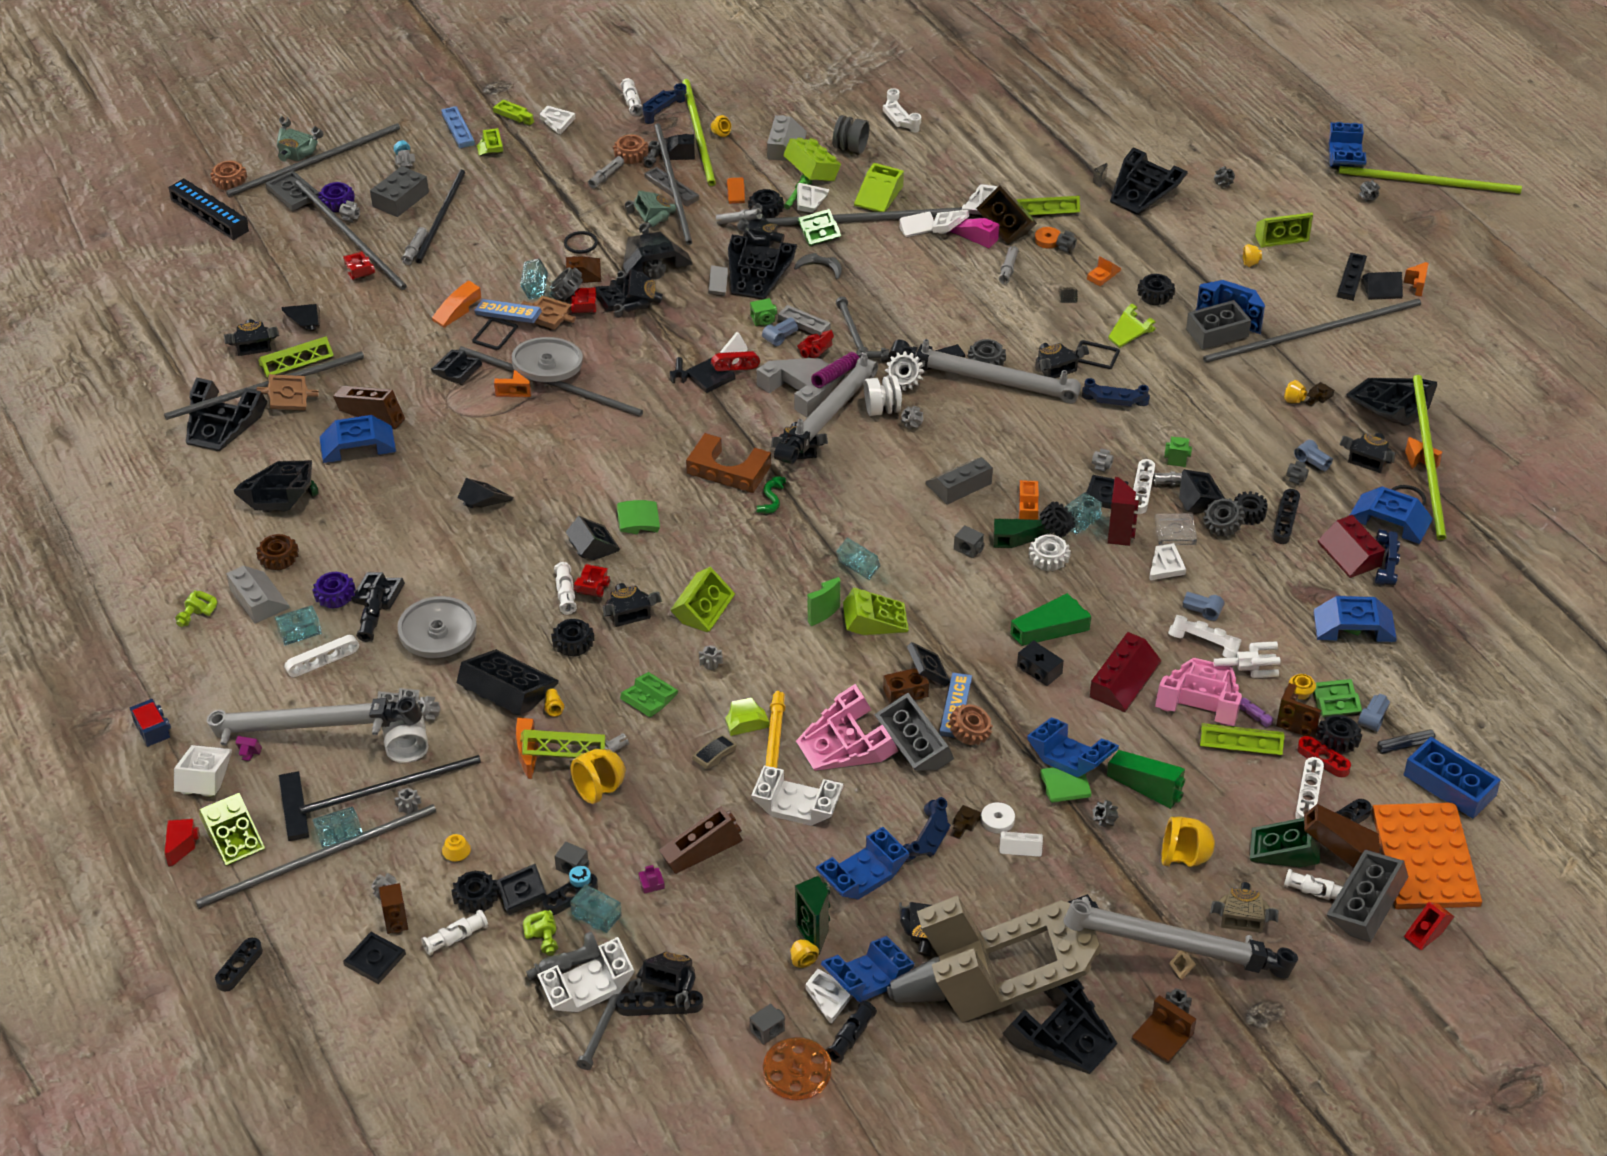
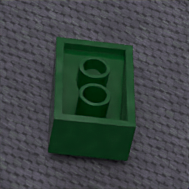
[1250,818,1320,868]

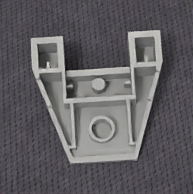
[756,358,844,418]

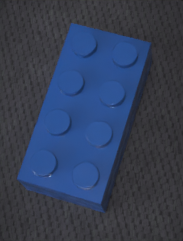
[1404,737,1501,819]

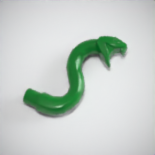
[756,476,786,514]

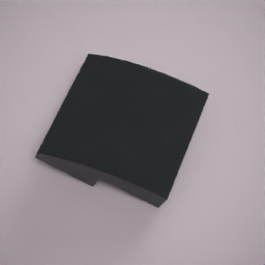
[596,280,624,311]
[431,350,482,384]
[351,572,405,609]

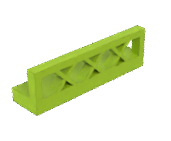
[1016,196,1080,215]
[258,336,334,378]
[1200,723,1285,755]
[520,729,605,758]

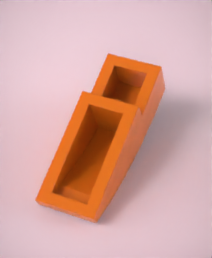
[432,280,481,328]
[1019,480,1039,520]
[516,718,539,779]

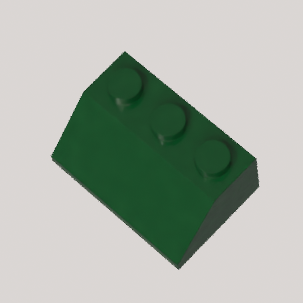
[795,876,830,955]

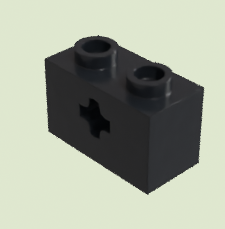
[1017,640,1064,686]

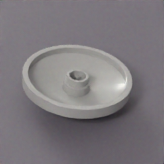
[512,337,583,382]
[398,596,477,658]

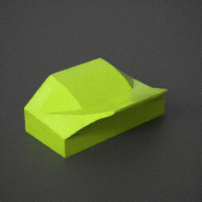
[477,128,503,156]
[725,697,769,736]

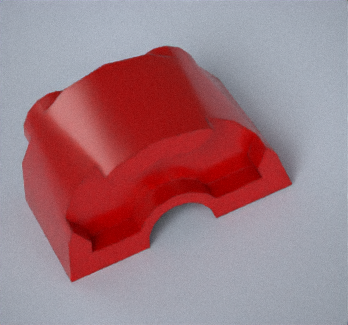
[343,252,375,280]
[571,287,596,313]
[797,330,834,358]
[574,564,610,598]

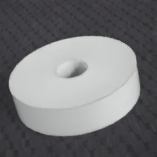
[981,802,1015,834]

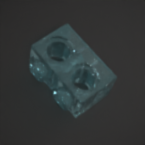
[1064,492,1102,534]
[312,806,363,848]

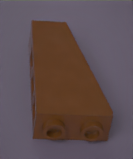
[333,386,405,429]
[1304,804,1380,868]
[659,806,743,874]

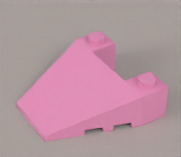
[1155,658,1242,726]
[796,684,899,771]

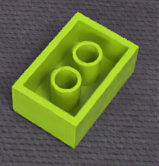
[783,137,841,181]

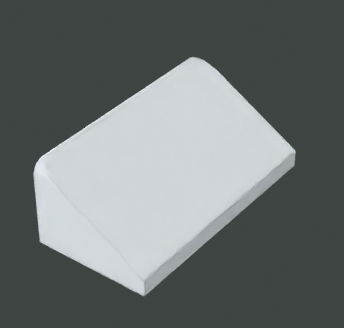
[899,212,934,237]
[720,332,748,364]
[999,831,1043,857]

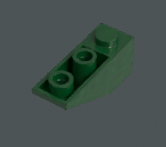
[993,519,1050,548]

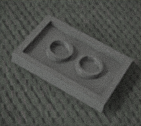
[265,170,319,211]

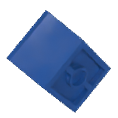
[1329,122,1367,168]
[1196,280,1265,334]
[320,415,396,463]
[1349,486,1433,544]
[1313,596,1397,642]
[1027,717,1119,777]
[816,827,909,899]
[821,936,915,1002]

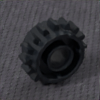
[748,189,784,218]
[1137,274,1175,305]
[551,619,595,657]
[1316,715,1363,753]
[451,870,499,914]

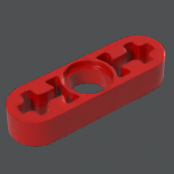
[711,351,760,371]
[1297,736,1351,778]

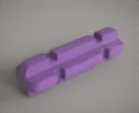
[1240,698,1273,727]

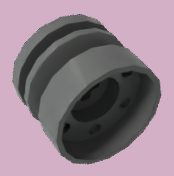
[833,115,870,154]

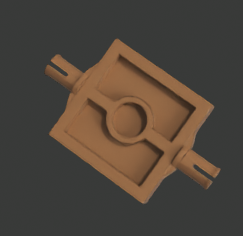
[521,295,576,330]
[256,374,319,410]

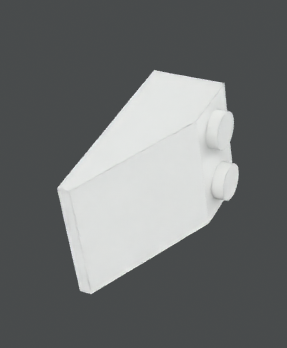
[174,745,232,797]

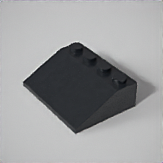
[456,649,559,715]

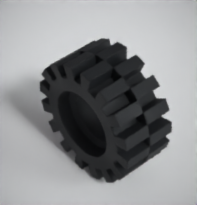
[1234,491,1268,525]
[1040,501,1076,538]

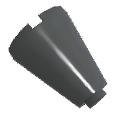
[887,957,948,1003]

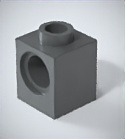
[954,525,985,558]
[554,841,589,875]
[749,1003,785,1045]

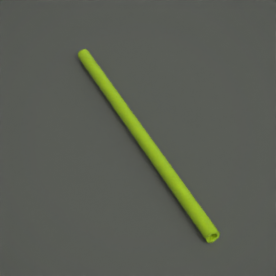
[682,79,716,186]
[1339,166,1522,194]
[1413,375,1446,540]

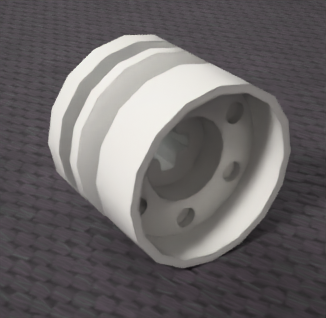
[864,375,902,416]
[382,716,429,763]

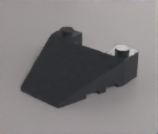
[186,377,267,451]
[1002,979,1118,1074]

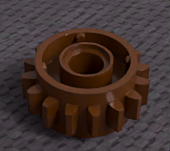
[256,534,299,570]

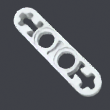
[1133,459,1155,514]
[284,635,359,677]
[1295,757,1324,819]

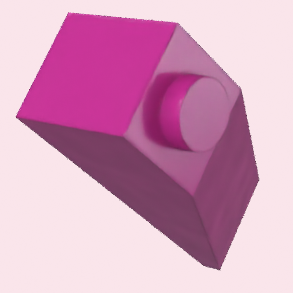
[950,218,999,248]

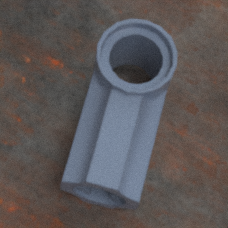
[762,317,798,346]
[1294,440,1333,472]
[1183,592,1225,621]
[1358,694,1390,732]

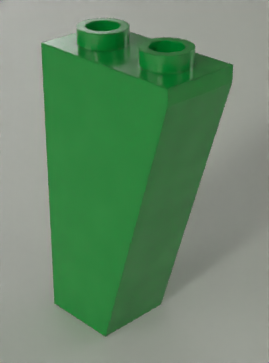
[1010,593,1091,646]
[1107,750,1186,809]

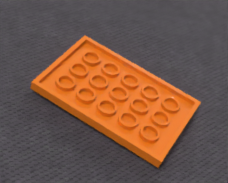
[1372,803,1482,909]

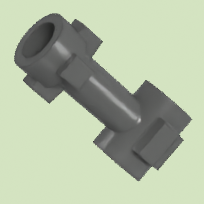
[644,141,661,167]
[856,346,889,361]

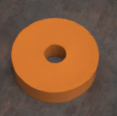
[1034,227,1061,249]

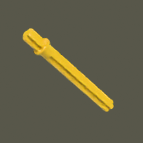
[765,691,786,768]

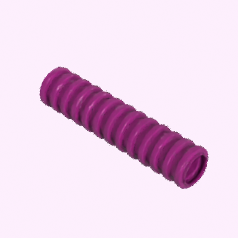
[811,352,859,388]

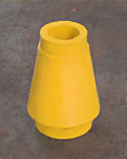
[545,689,564,717]

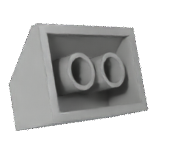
[767,115,807,161]
[226,566,290,624]

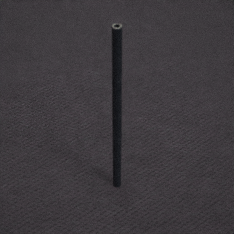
[415,169,466,263]
[299,755,481,814]

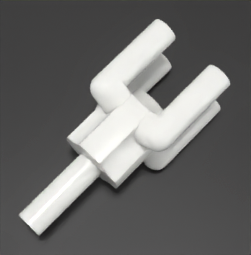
[1214,641,1280,678]

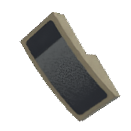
[692,735,737,769]

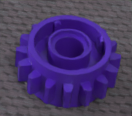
[318,182,355,212]
[312,572,356,608]

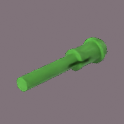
[784,174,812,209]

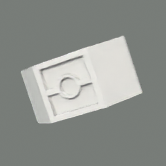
[751,765,843,826]
[537,937,635,1012]

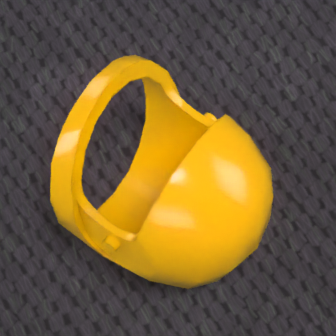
[571,749,626,804]
[1161,816,1215,867]

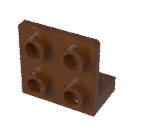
[1276,683,1321,739]
[1132,995,1196,1063]

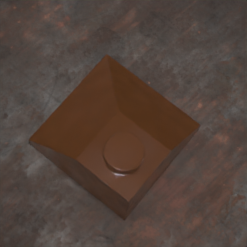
[566,256,601,283]

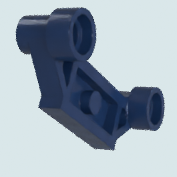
[643,83,687,124]
[1082,378,1150,407]
[1375,529,1400,585]
[903,797,951,862]

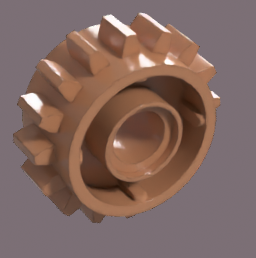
[613,135,649,164]
[210,161,247,190]
[948,704,993,745]

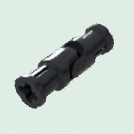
[356,585,386,642]
[825,1001,877,1063]

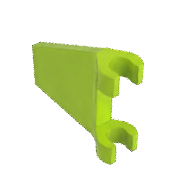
[1108,304,1156,348]

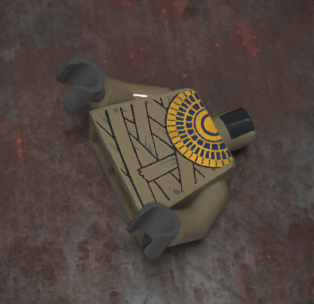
[1210,882,1279,933]

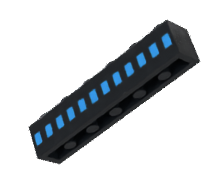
[168,178,249,240]

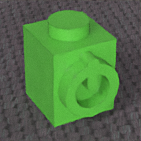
[750,298,777,326]
[1164,436,1192,467]

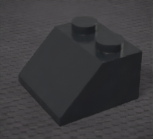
[565,516,620,560]

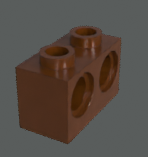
[883,668,929,704]
[378,883,409,934]

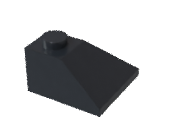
[664,134,695,160]
[282,304,320,330]
[1179,469,1225,513]
[457,478,514,508]

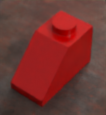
[165,819,200,867]
[1404,902,1455,950]

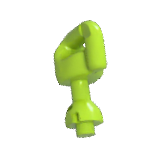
[175,590,218,627]
[523,910,558,956]

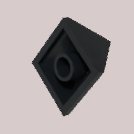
[1362,272,1403,300]

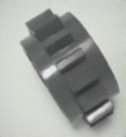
[550,267,583,301]
[968,339,1006,366]
[1203,498,1245,537]

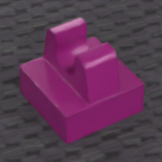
[235,736,262,761]
[638,865,665,894]

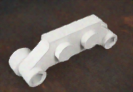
[883,88,921,133]
[1168,615,1242,658]

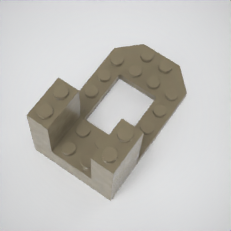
[917,895,1102,1023]

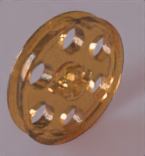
[763,1037,831,1100]

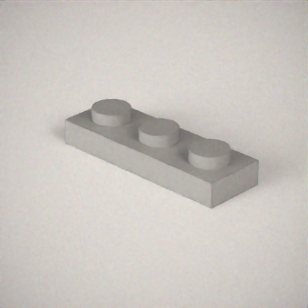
[778,305,831,336]

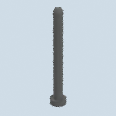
[836,297,864,349]
[576,990,622,1070]

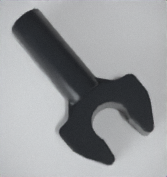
[670,357,688,383]

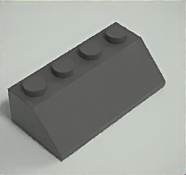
[874,693,954,771]
[1327,850,1409,942]

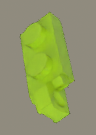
[493,100,534,125]

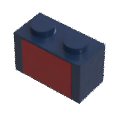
[129,699,171,747]

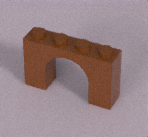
[686,433,772,493]

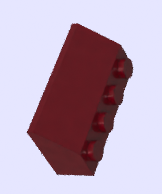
[1090,632,1161,712]

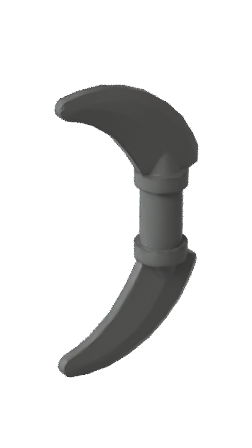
[794,253,842,279]

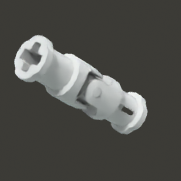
[621,78,643,116]
[554,562,577,615]
[1284,869,1343,900]
[421,910,488,956]

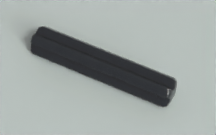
[1377,729,1436,753]

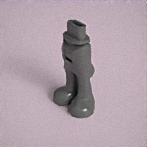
[526,931,601,981]

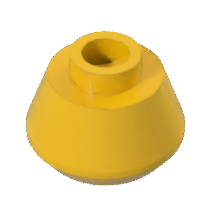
[711,115,731,137]
[1243,244,1262,267]
[1284,380,1307,403]
[1288,674,1316,700]
[442,834,471,862]
[790,940,819,968]

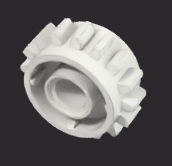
[885,351,925,391]
[1029,535,1071,571]

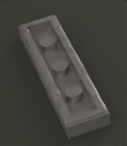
[644,167,699,206]

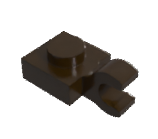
[1305,382,1335,406]
[952,805,982,839]

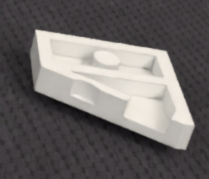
[540,106,575,135]
[797,183,829,213]
[962,184,997,215]
[932,210,970,234]
[1149,543,1186,581]
[806,969,853,1024]

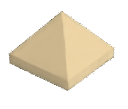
[1169,950,1196,979]

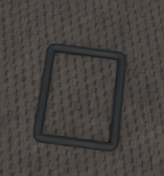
[472,317,518,350]
[1076,340,1120,369]

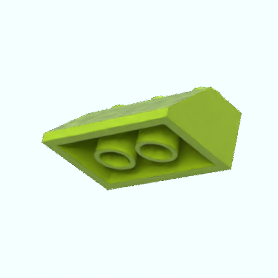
[1255,213,1313,248]
[670,566,735,632]

